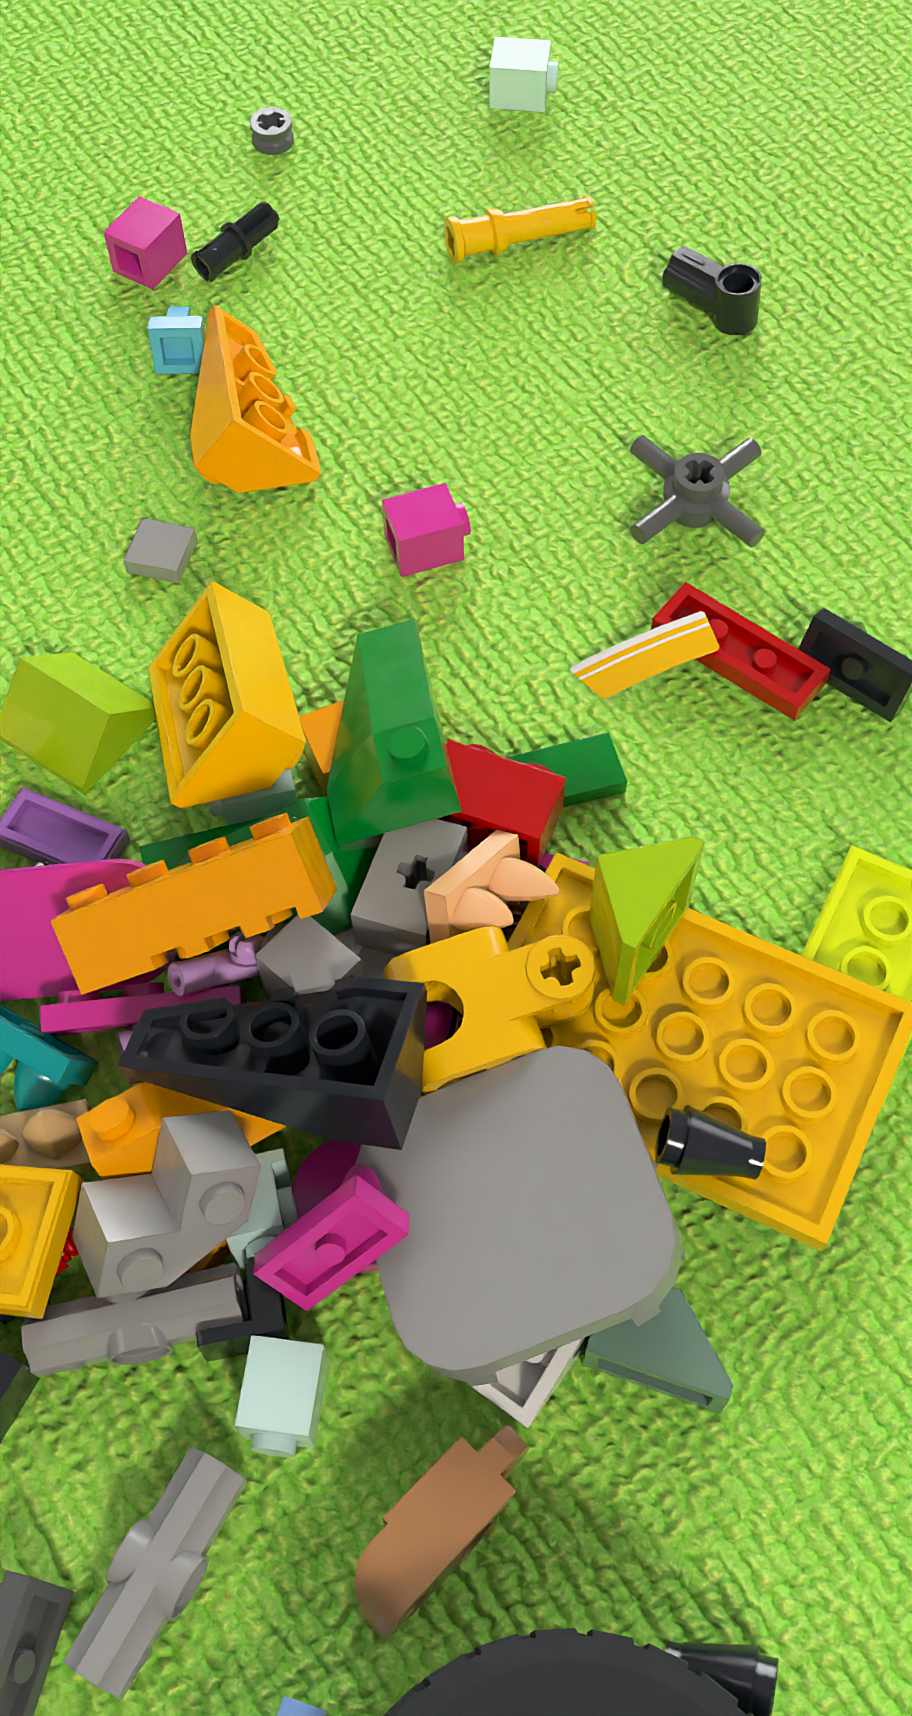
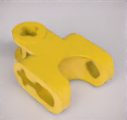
[383,926,595,1094]

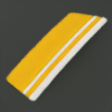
[570,611,719,699]

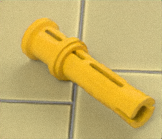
[444,196,596,264]

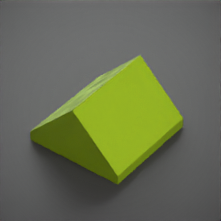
[0,652,157,795]
[589,836,704,1006]

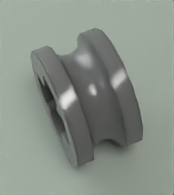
[250,107,294,155]

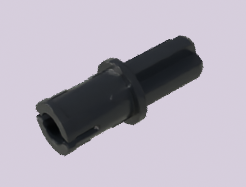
[191,202,280,282]

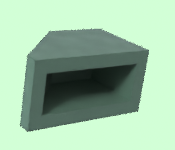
[582,1287,733,1414]

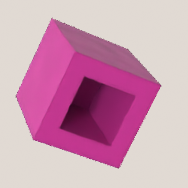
[103,196,187,290]
[382,483,471,577]

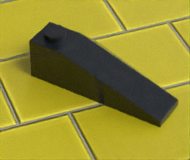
[117,976,427,1150]

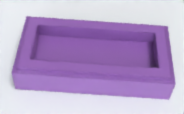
[0,787,131,865]

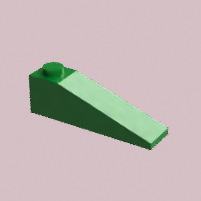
[326,619,462,845]

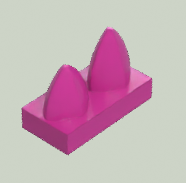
[253,1163,409,1311]

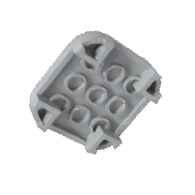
[356,1046,686,1387]

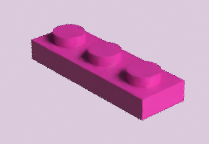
[40,982,247,1036]

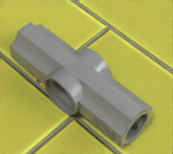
[21,1263,249,1377]
[62,1446,248,1700]

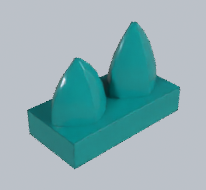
[0,1004,99,1112]

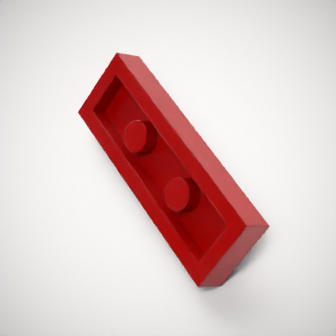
[651,582,831,721]

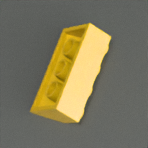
[148,581,306,808]

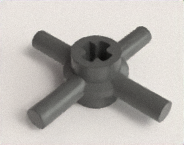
[630,435,765,548]

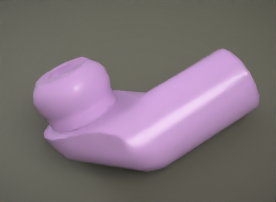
[168,931,264,996]

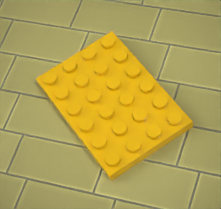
[507,852,912,1252]

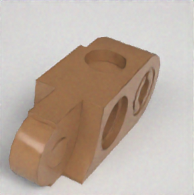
[354,1425,530,1641]

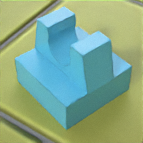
[148,306,205,374]

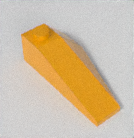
[190,305,321,493]
[76,1082,286,1180]

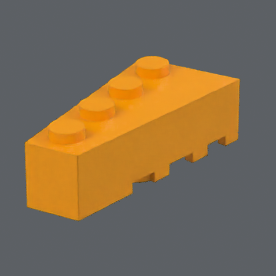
[50,812,337,995]

